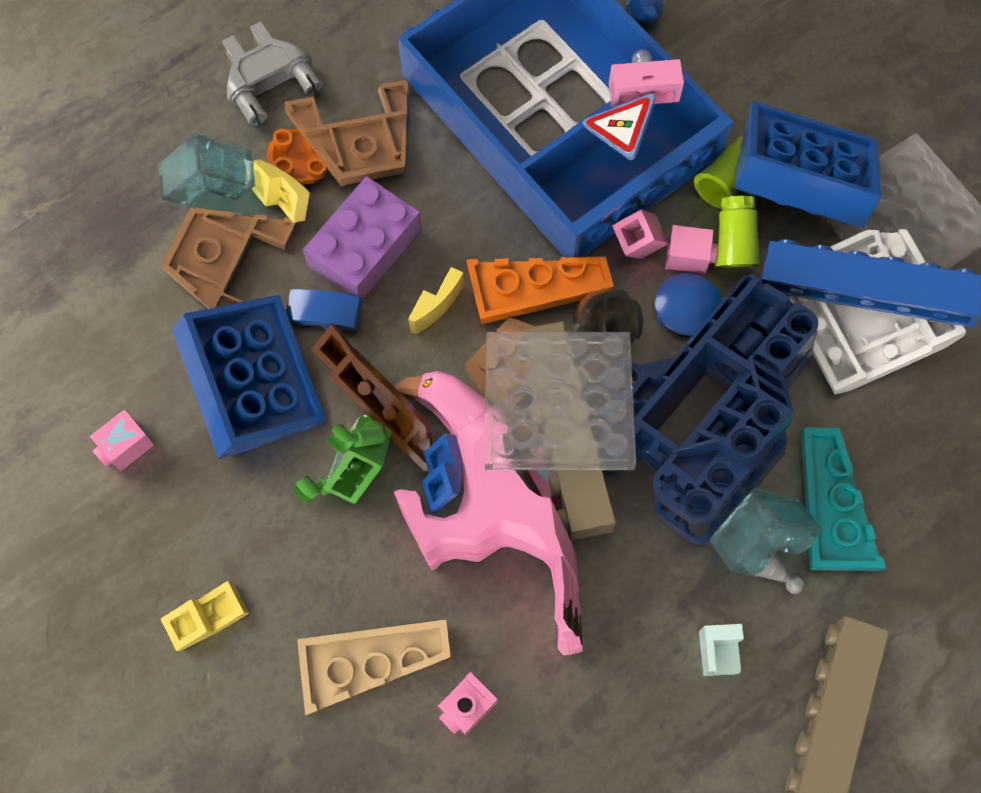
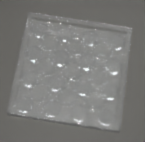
[823,132,981,269]
[485,332,636,470]

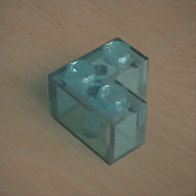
[158,134,256,207]
[709,488,823,576]

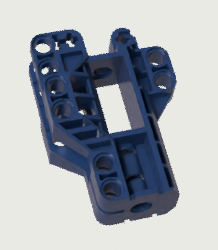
[589,274,818,545]

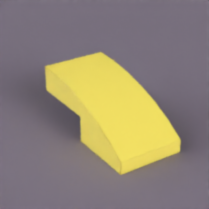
[251,160,309,223]
[408,267,464,334]
[161,581,249,651]

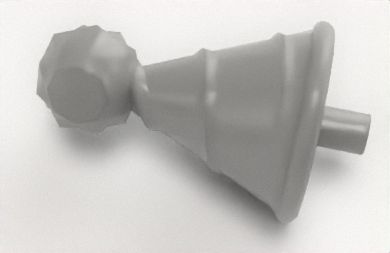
[751,546,805,594]

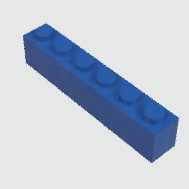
[762,239,981,328]

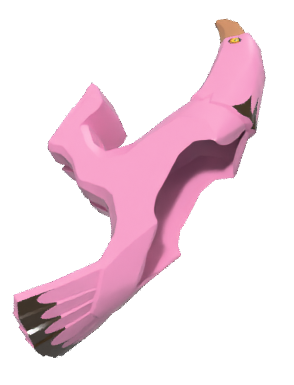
[394,371,583,656]

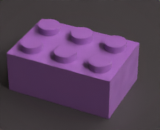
[303,176,422,300]

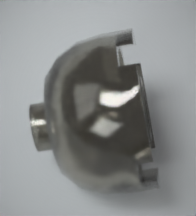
[572,288,644,359]

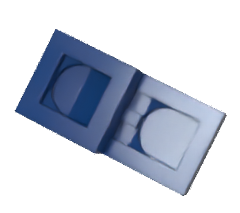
[286,289,363,331]
[421,433,462,514]

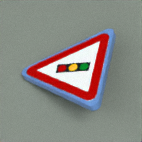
[583,94,656,160]

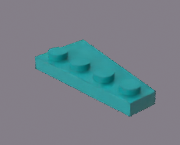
[801,428,886,571]

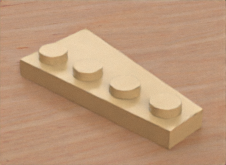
[297,619,451,715]

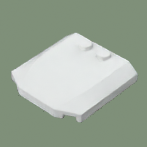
[788,229,966,395]

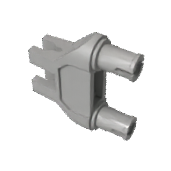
[222,21,324,126]

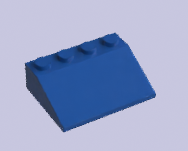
[734,101,882,228]
[172,295,327,459]

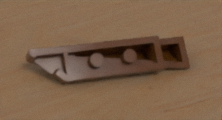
[311,323,432,472]

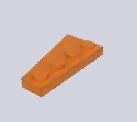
[466,256,614,324]

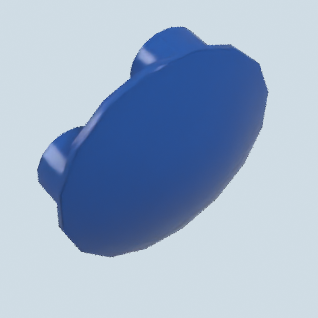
[655,273,722,336]

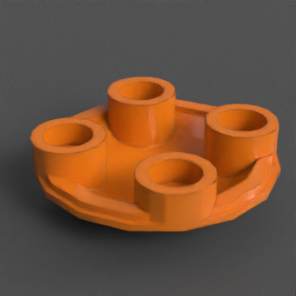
[266,128,329,185]

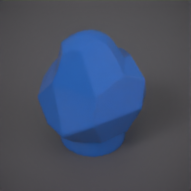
[625,0,663,24]

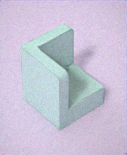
[699,624,744,676]

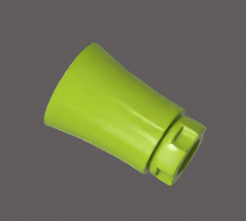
[694,136,743,209]
[715,196,763,268]

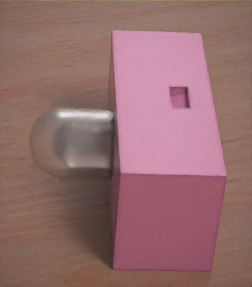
[609,49,684,107]

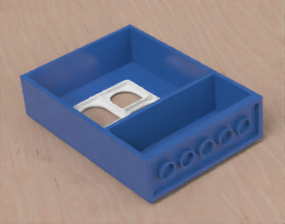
[398,0,734,257]

